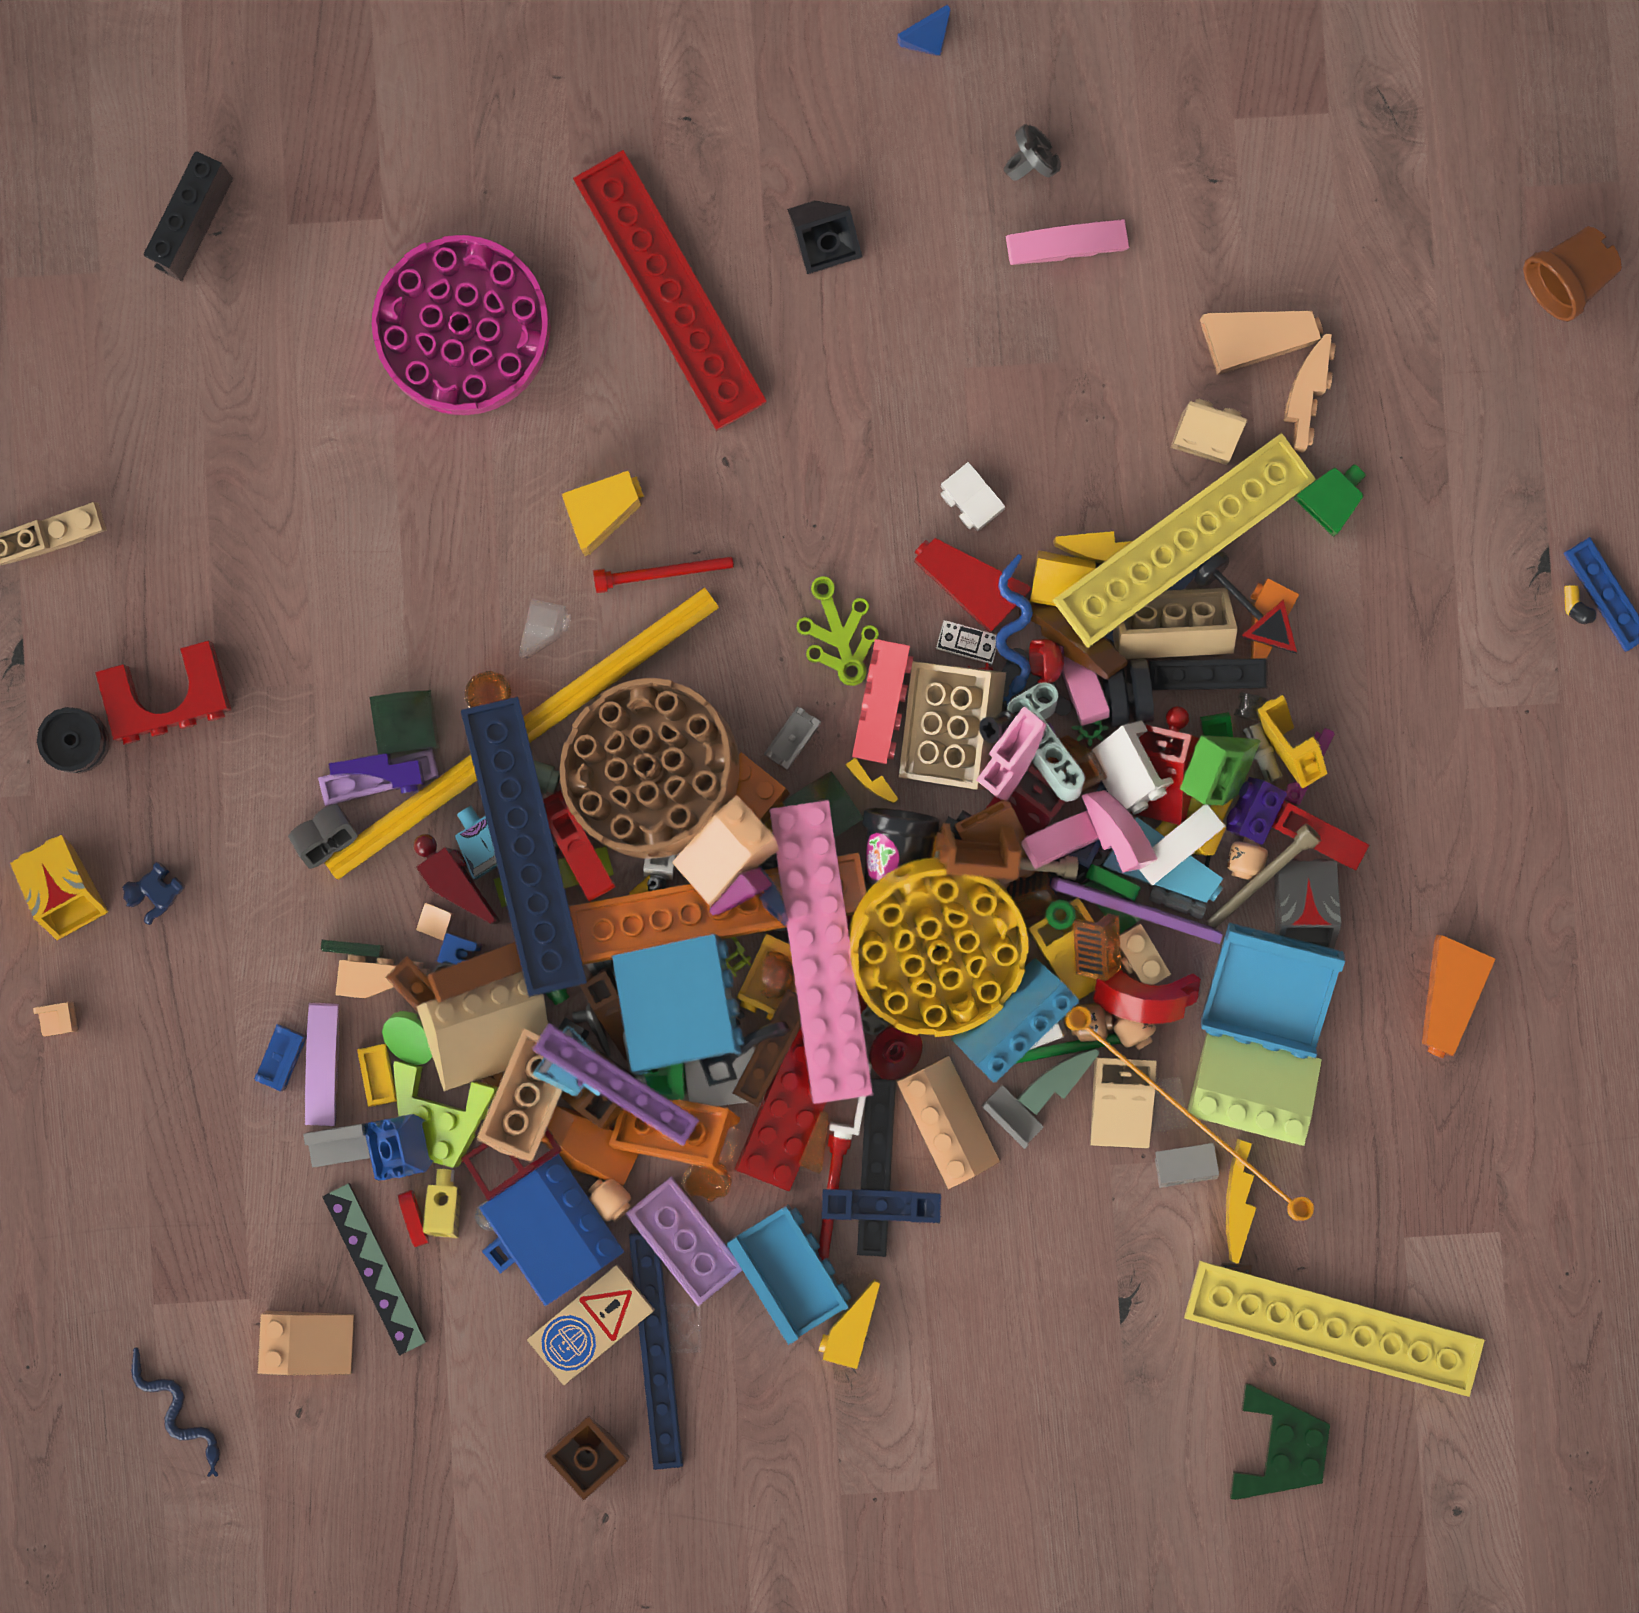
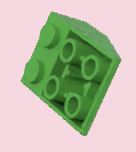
[1180,735,1261,805]

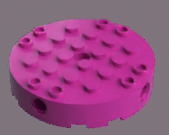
[372,235,550,415]

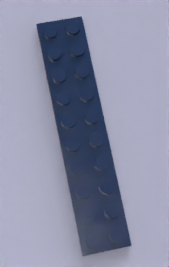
[461,697,587,997]

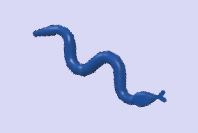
[995,554,1033,705]

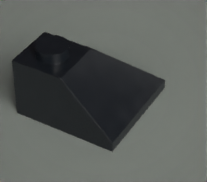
[787,200,862,275]

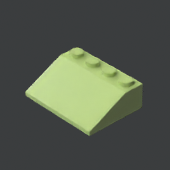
[1187,1033,1322,1146]

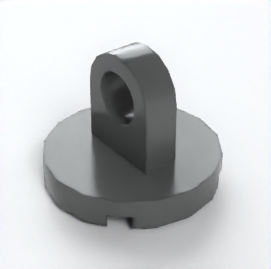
[1004,124,1061,181]

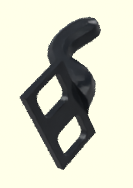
[699,1022,790,1087]

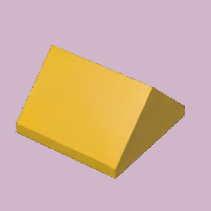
[1030,550,1096,606]

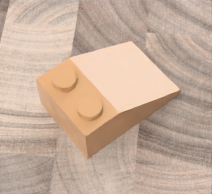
[673,796,779,905]
[258,1310,354,1375]

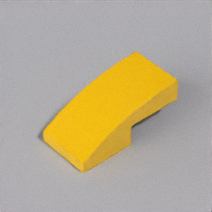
[846,758,898,804]

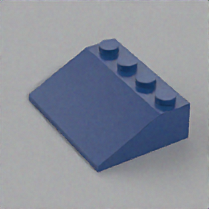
[479,1154,624,1306]

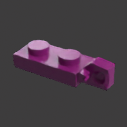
[1285,728,1335,806]

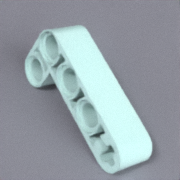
[1007,682,1084,801]

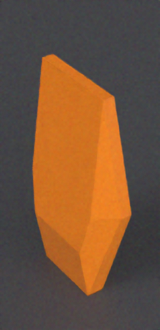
[541,1105,639,1186]

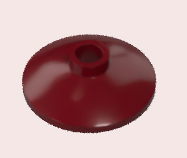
[869,1025,923,1080]

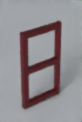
[461,1127,562,1201]

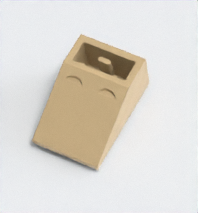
[1171,399,1247,465]
[1090,1057,1156,1148]

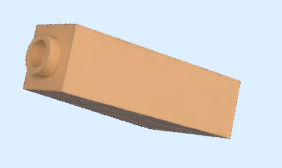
[1200,311,1323,375]

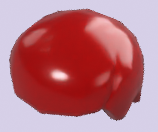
[1029,639,1064,684]

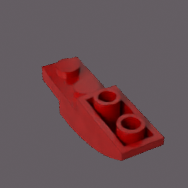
[543,790,615,901]
[1272,801,1370,871]

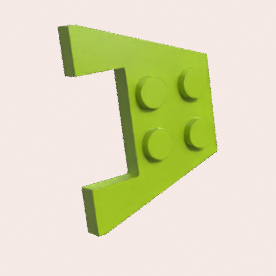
[393,1060,498,1168]

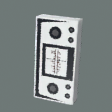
[936,620,997,665]

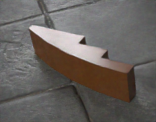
[1019,598,1127,679]

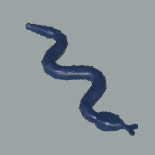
[131,1347,220,1477]

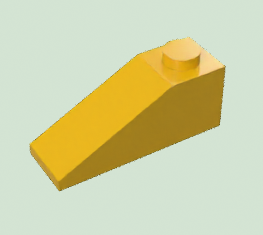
[819,1279,880,1369]

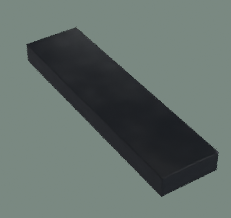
[1150,658,1268,691]

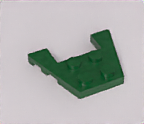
[1230,1383,1330,1500]

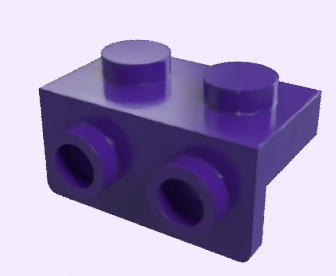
[1226,777,1287,845]

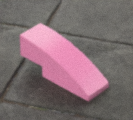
[1060,646,1110,726]
[976,707,1047,801]
[1082,790,1158,872]
[1021,810,1099,869]

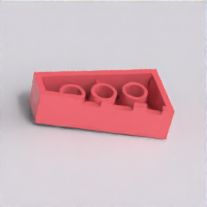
[852,639,913,765]

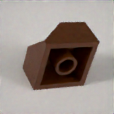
[544,1416,630,1501]

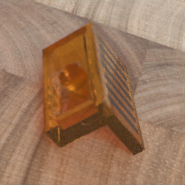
[1005,871,1059,920]
[1073,914,1121,981]

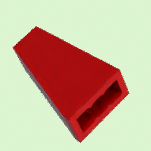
[914,538,1032,633]

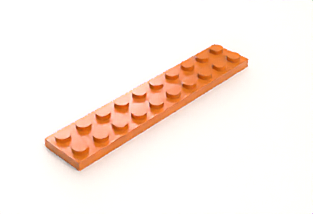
[569,853,866,965]

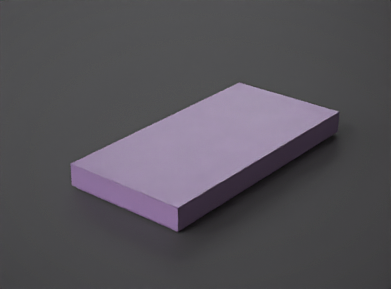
[625,1176,742,1306]

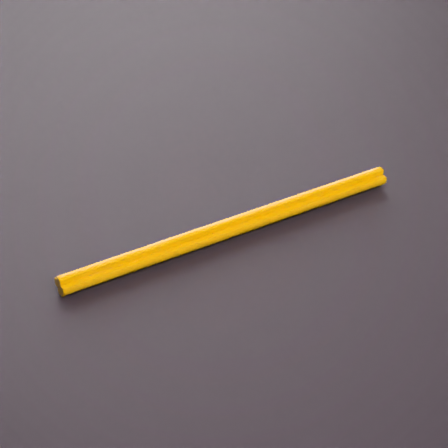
[324,587,719,880]

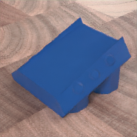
[364,1114,434,1181]

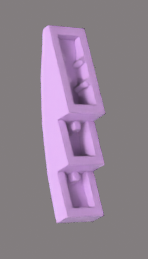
[305,1003,339,1126]

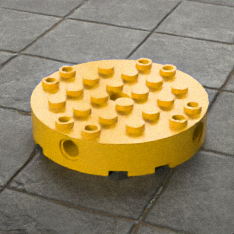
[848,858,1029,1037]

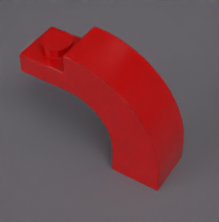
[1093,968,1201,1024]

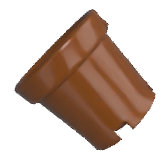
[1523,226,1622,322]

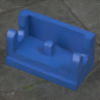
[437,933,483,964]
[254,1024,307,1092]

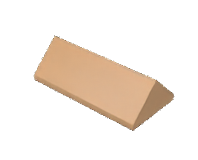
[477,1029,562,1162]

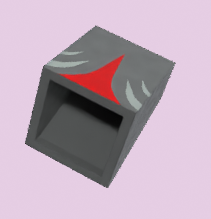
[1275,858,1341,949]

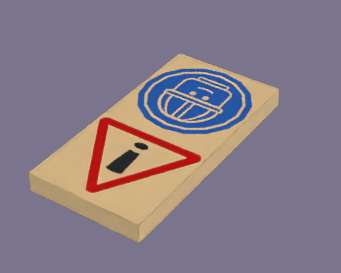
[527,1264,655,1386]

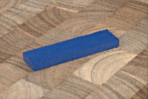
[1563,537,1639,652]

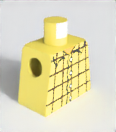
[423,1169,461,1238]

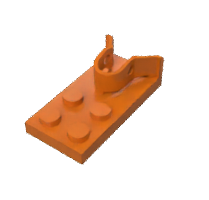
[609,1100,740,1175]

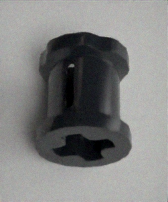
[979,710,1015,743]

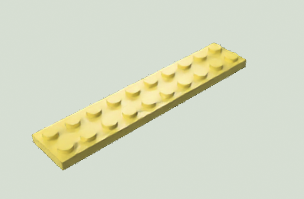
[1052,433,1316,648]
[1184,1261,1485,1397]

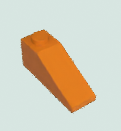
[1250,579,1299,659]

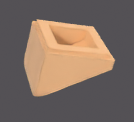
[416,903,454,941]

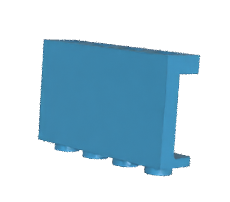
[951,958,1079,1083]
[727,1204,851,1345]

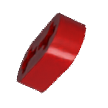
[398,1190,429,1247]

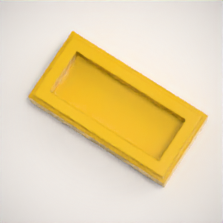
[357,1044,397,1107]

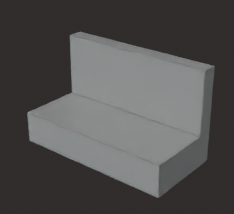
[981,1085,1044,1149]
[303,1123,370,1168]

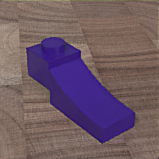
[329,753,425,794]

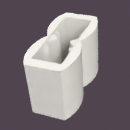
[940,462,1005,531]

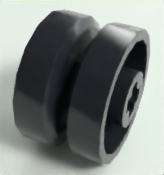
[1103,658,1154,727]
[36,707,109,774]

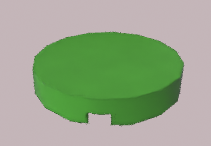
[382,1011,433,1065]

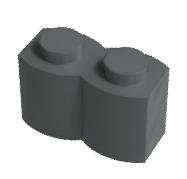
[288,803,358,869]

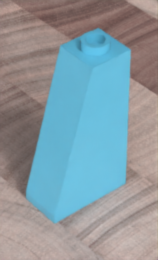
[1101,817,1223,903]

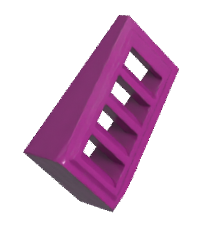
[709,868,772,915]

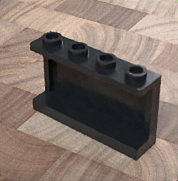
[144,151,234,282]

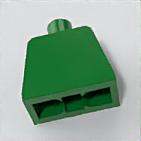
[1294,464,1366,537]

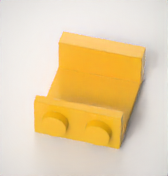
[1258,695,1327,789]

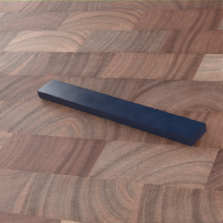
[629,1233,683,1470]

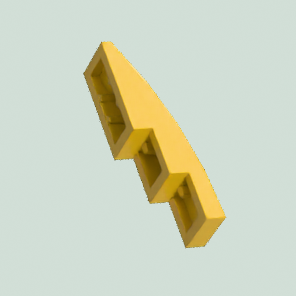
[1226,1139,1257,1264]

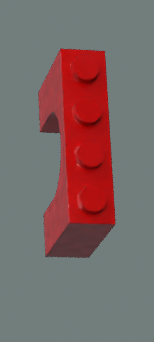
[95,641,232,745]

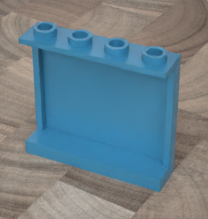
[1201,922,1345,1059]
[612,934,744,1075]

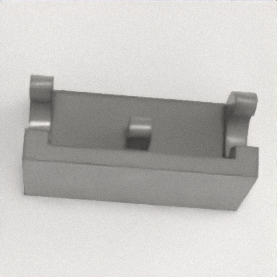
[764,707,821,771]
[1155,1143,1219,1188]

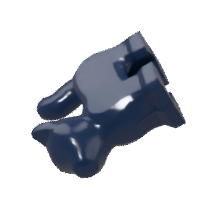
[122,862,185,925]

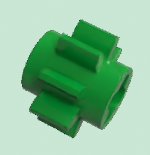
[1071,715,1109,747]

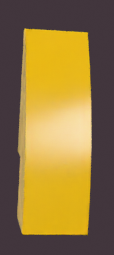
[1054,531,1133,564]

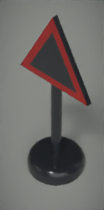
[1194,551,1297,654]

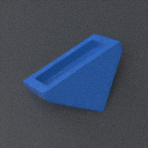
[897,4,950,56]

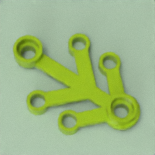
[796,576,879,686]

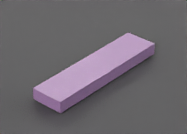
[318,749,439,806]

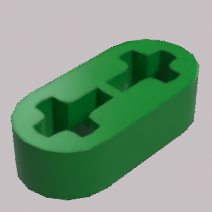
[1085,864,1141,902]

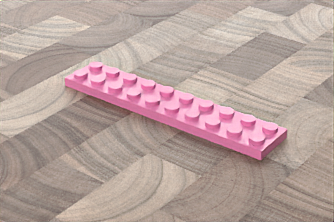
[770,800,873,1104]

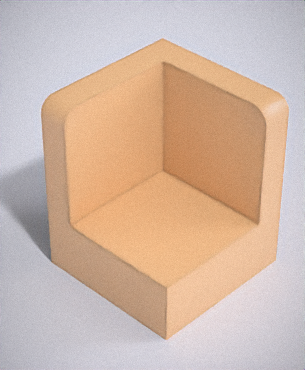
[33,1002,78,1036]

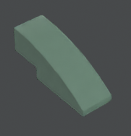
[1017,1049,1100,1115]

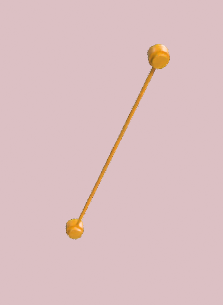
[1065,1006,1314,1221]

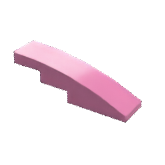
[1006,220,1129,265]

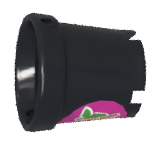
[862,808,940,885]

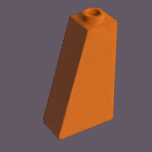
[1422,935,1496,1059]

